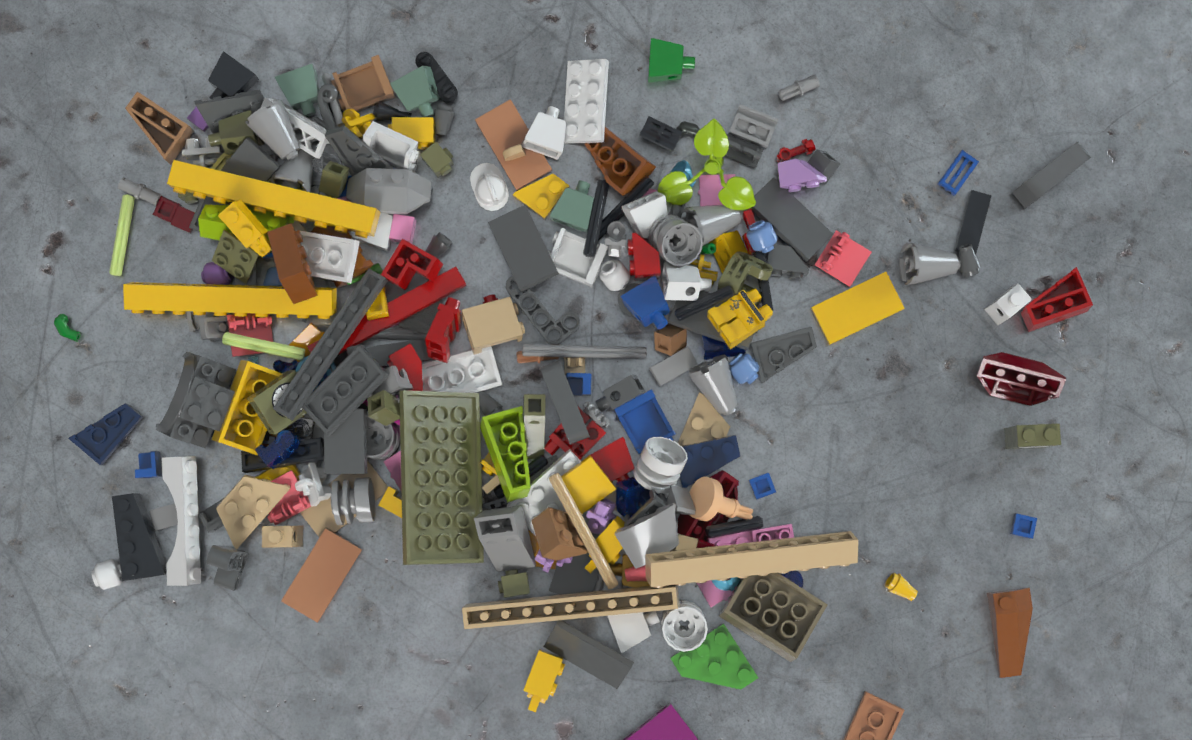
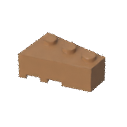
[125,92,194,165]

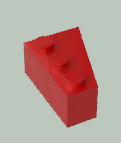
[1021,267,1093,332]

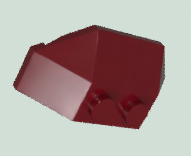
[976,352,1066,406]
[678,470,739,542]

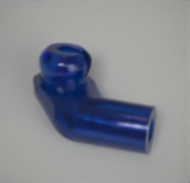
[273,359,299,374]

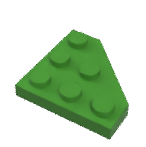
[670,623,758,690]

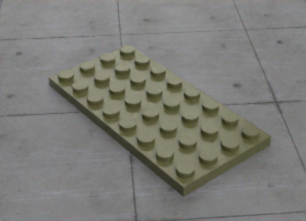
[399,390,484,565]

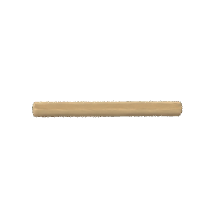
[549,473,618,589]

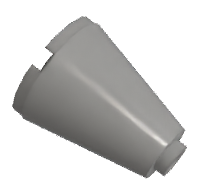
[246,99,300,161]
[269,148,315,192]
[682,205,743,246]
[899,243,961,285]
[688,355,738,416]

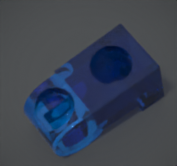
[255,430,299,469]
[616,477,644,518]

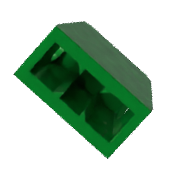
[648,38,695,82]

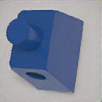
[621,276,670,329]

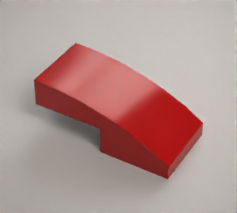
[742,209,755,256]

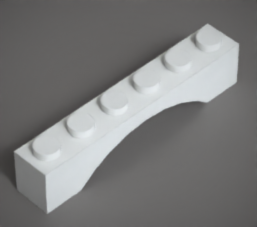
[162,456,201,586]

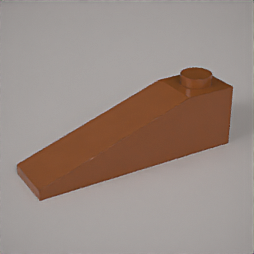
[584,127,656,196]

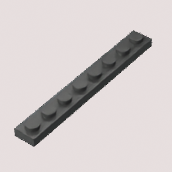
[273,269,388,421]

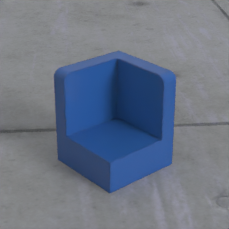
[566,373,592,396]
[135,451,162,479]

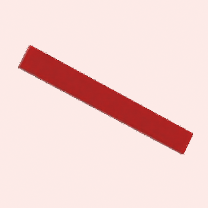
[307,267,466,355]

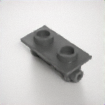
[725,134,764,168]

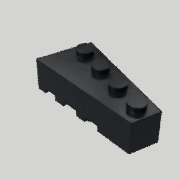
[112,493,166,581]

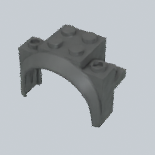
[156,352,236,449]

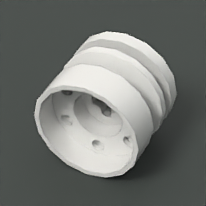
[634,437,688,493]
[661,600,708,652]

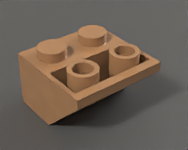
[531,507,588,561]

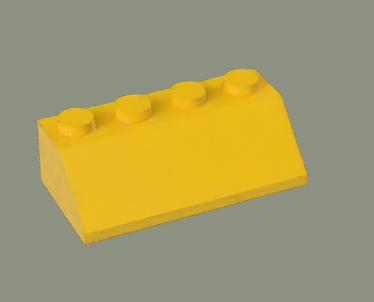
[211,360,282,455]

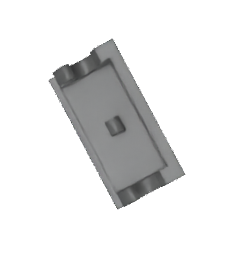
[367,366,413,401]

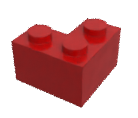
[381,239,444,290]

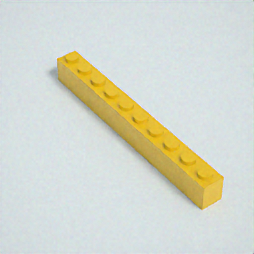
[167,160,381,238]
[123,282,337,319]

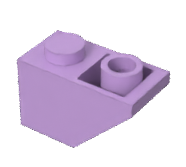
[777,159,827,192]

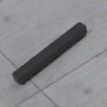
[598,176,654,240]
[583,180,609,257]

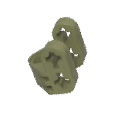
[717,251,773,306]

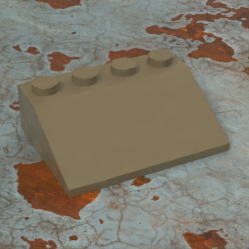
[719,572,828,662]

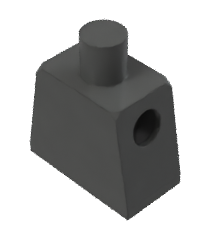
[595,375,646,412]

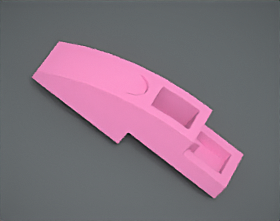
[707,524,794,546]

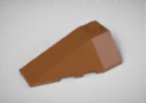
[987,587,1033,678]

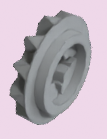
[582,402,610,428]

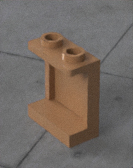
[331,55,396,112]

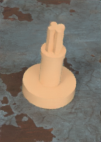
[689,477,753,521]

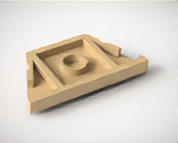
[678,392,730,446]
[216,475,291,549]

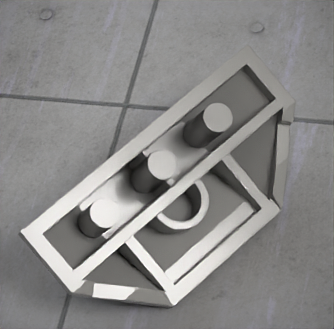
[346,168,432,214]

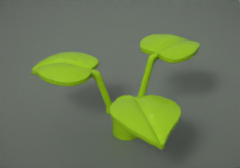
[657,118,756,210]

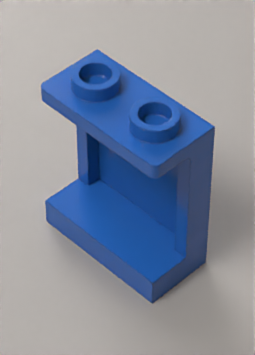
[614,389,676,455]

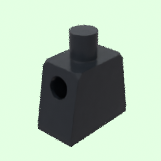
[208,51,259,100]

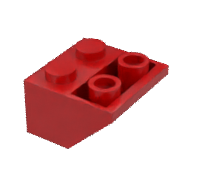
[627,233,661,281]

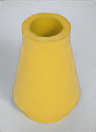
[885,573,918,601]

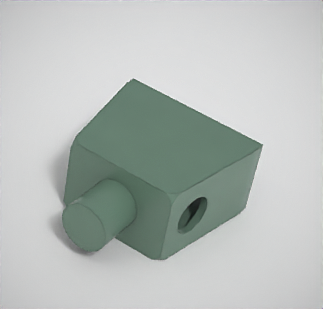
[275,64,319,117]
[390,66,439,117]
[550,180,594,233]

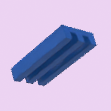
[938,150,979,196]

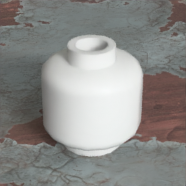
[599,260,631,291]
[91,559,122,590]

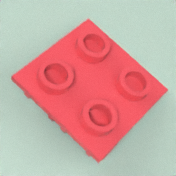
[815,230,872,287]
[227,313,273,357]
[267,470,311,526]

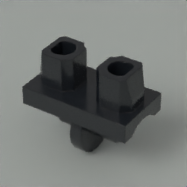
[639,116,682,152]

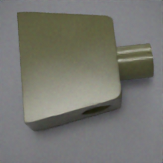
[208,110,259,155]

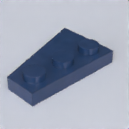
[68,403,143,465]
[680,435,741,488]

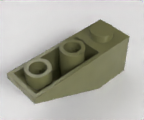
[523,394,546,459]

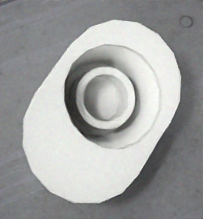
[470,163,509,211]

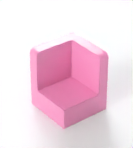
[389,214,416,244]

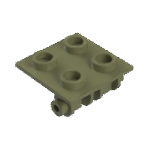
[212,230,259,284]

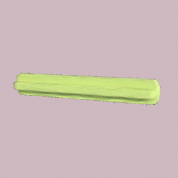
[109,195,135,276]
[222,332,305,361]

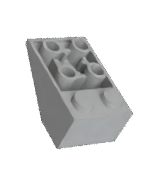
[474,505,537,571]

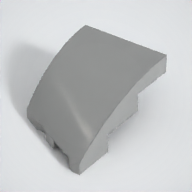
[615,502,679,569]

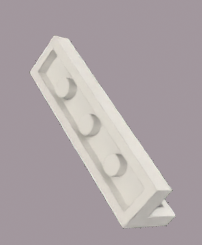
[261,98,330,159]

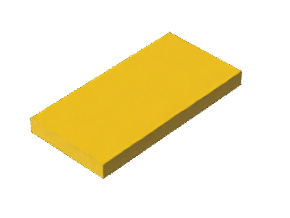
[811,272,905,345]

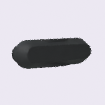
[415,52,458,102]

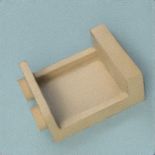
[461,297,525,355]

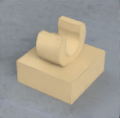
[564,357,585,375]

